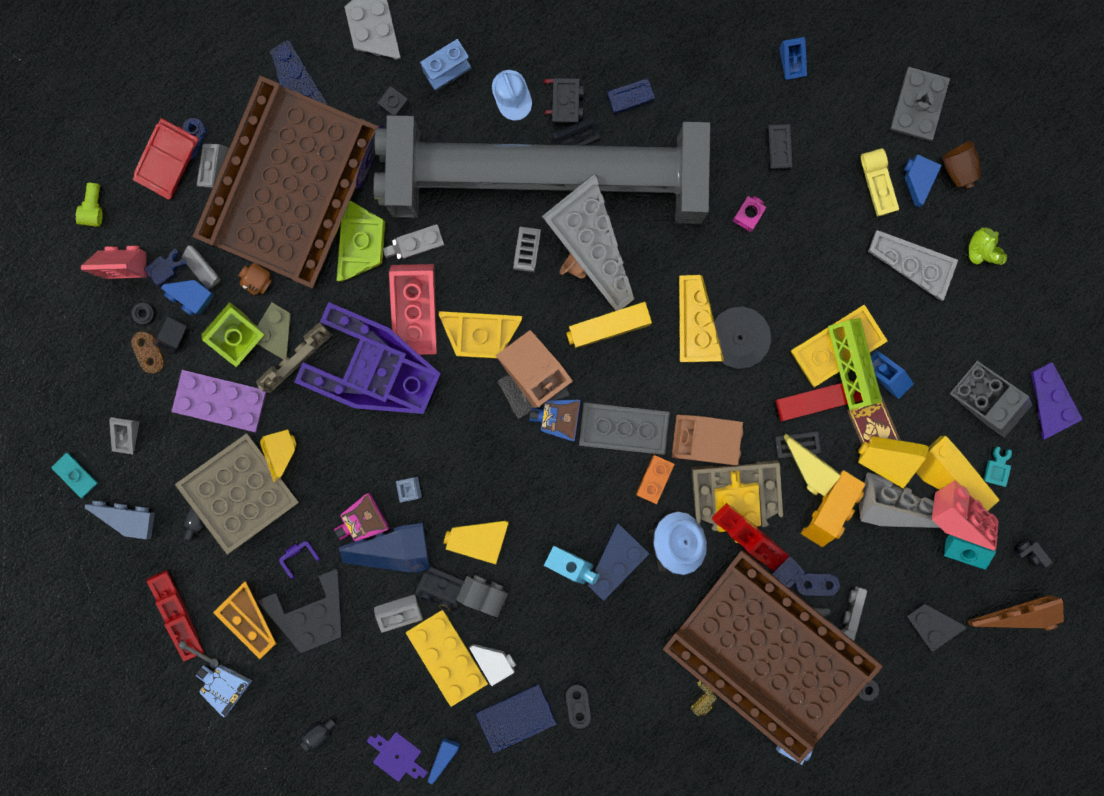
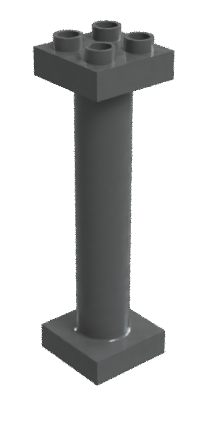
[374,116,710,224]

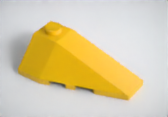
[916,436,999,511]

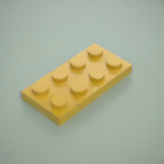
[791,305,887,387]
[406,610,488,707]

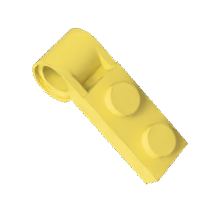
[861,148,899,217]

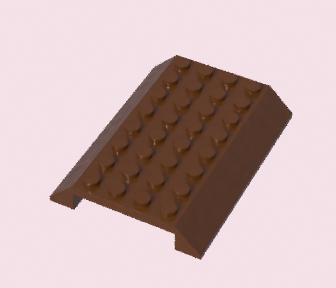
[193,76,379,288]
[663,551,883,764]

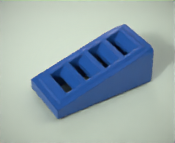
[428,738,460,784]

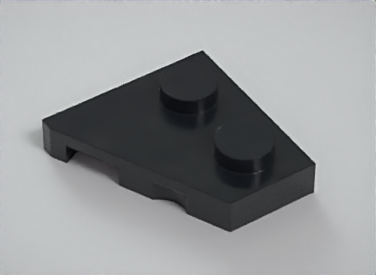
[906,603,966,652]

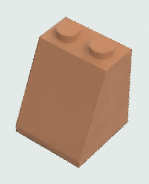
[672,415,743,465]

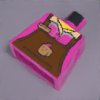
[334,493,390,541]

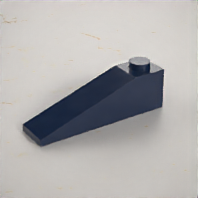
[339,523,430,572]

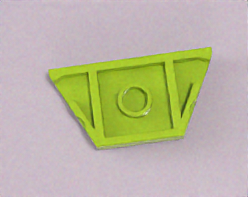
[337,201,385,282]

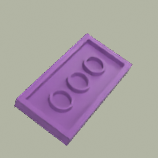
[172,370,267,432]

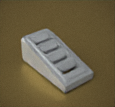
[513,227,541,273]

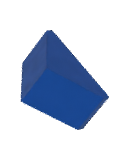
[779,37,807,80]

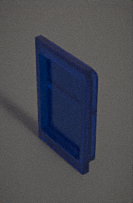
[476,684,557,754]

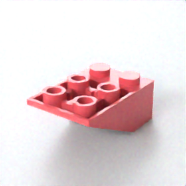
[932,480,998,550]

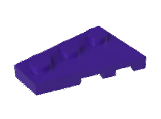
[1031,362,1083,440]

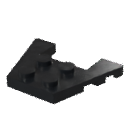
[258,568,342,653]

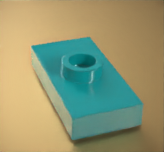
[51,453,98,498]

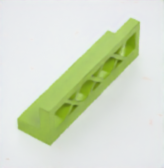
[828,318,882,410]

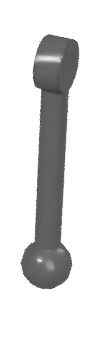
[178,641,218,668]

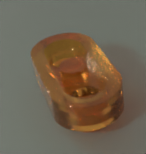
[131,332,163,373]

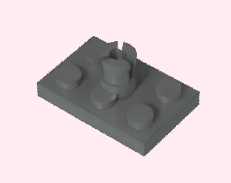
[890,67,950,141]

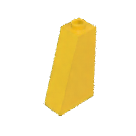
[567,302,652,348]

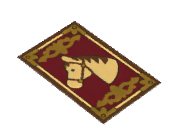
[847,396,901,444]

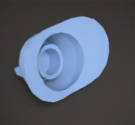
[492,70,532,121]

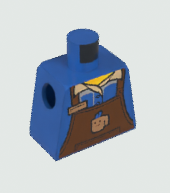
[529,400,580,441]

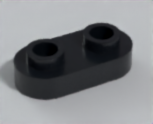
[566,684,591,729]

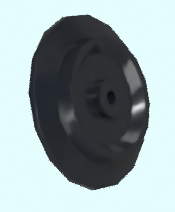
[714,306,771,369]

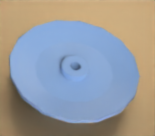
[654,512,707,575]

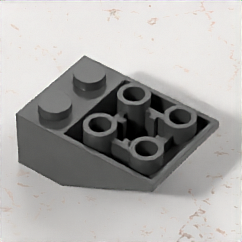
[950,361,1032,438]

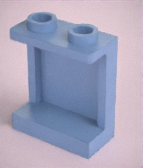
[420,39,471,91]

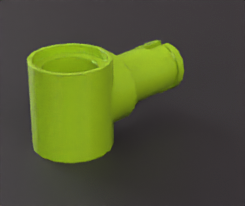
[76,183,103,227]

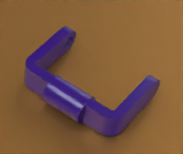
[279,541,321,579]

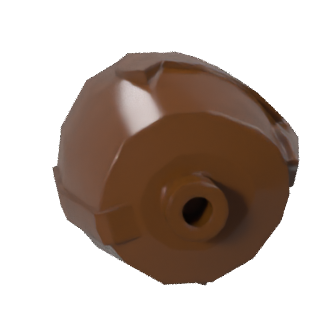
[942,141,981,188]

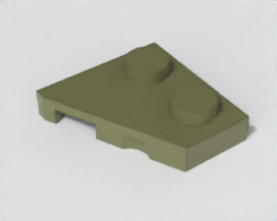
[257,302,291,360]

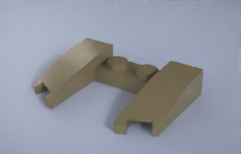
[256,322,333,393]
[691,460,783,531]

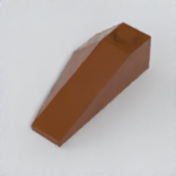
[967,595,1064,630]

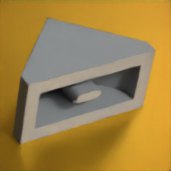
[109,417,139,454]

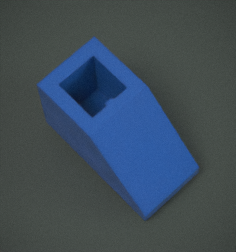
[161,280,215,316]

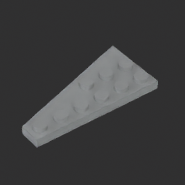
[542,175,634,311]

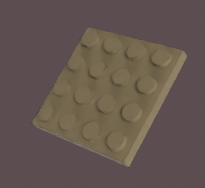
[175,433,299,555]

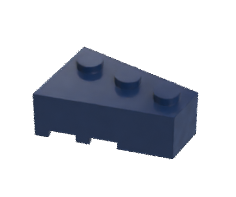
[588,523,649,601]

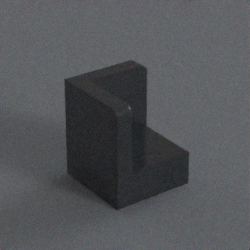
[152,316,186,354]

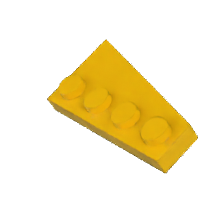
[679,275,724,362]

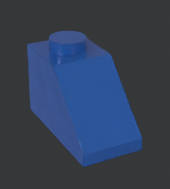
[904,155,941,207]
[871,350,914,399]

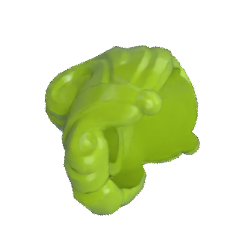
[969,228,1007,265]

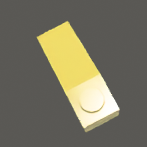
[784,434,840,497]

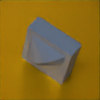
[396,477,422,502]

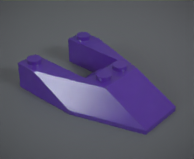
[294,302,441,414]

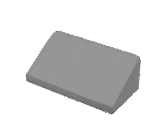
[197,144,229,188]
[182,245,221,290]
[374,595,423,633]

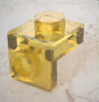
[690,681,717,716]

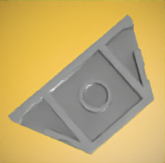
[345,0,401,60]

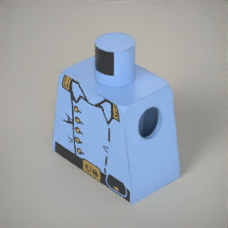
[196,665,252,717]

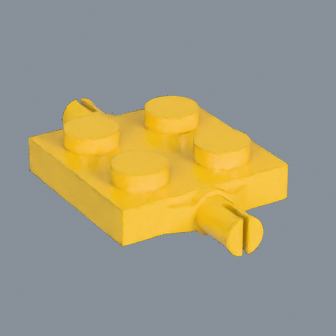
[714,471,761,543]

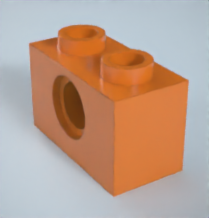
[636,455,674,504]

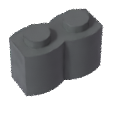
[456,575,508,617]

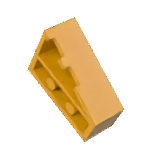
[800,470,865,547]
[213,582,276,659]

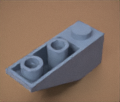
[85,501,155,539]

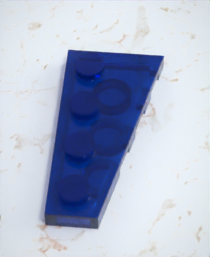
[270,40,328,105]

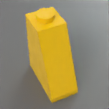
[858,436,929,488]
[443,521,509,564]

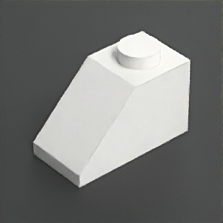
[469,644,516,686]

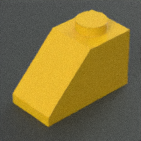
[260,430,296,482]

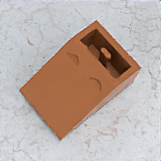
[495,330,572,408]

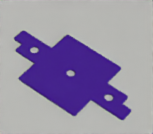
[367,732,428,782]

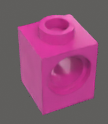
[733,196,766,232]

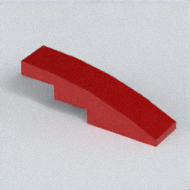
[776,380,863,421]
[712,503,789,571]
[146,570,204,661]

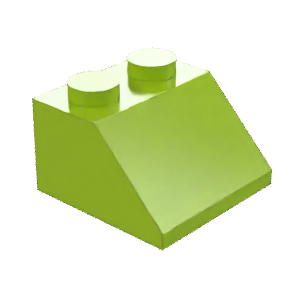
[202,302,264,367]

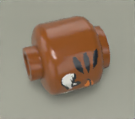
[238,263,272,295]

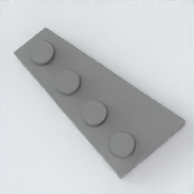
[868,230,958,301]

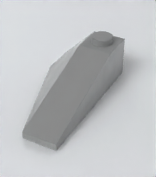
[859,472,940,528]

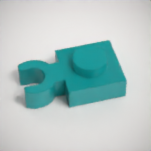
[983,447,1012,487]

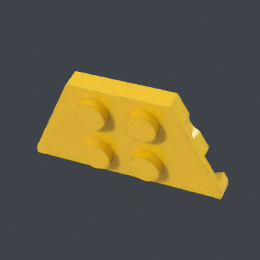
[439,311,522,359]

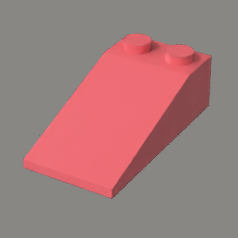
[81,246,147,279]
[389,264,437,355]

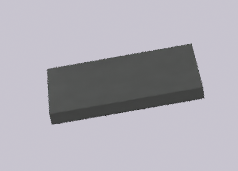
[579,403,670,455]

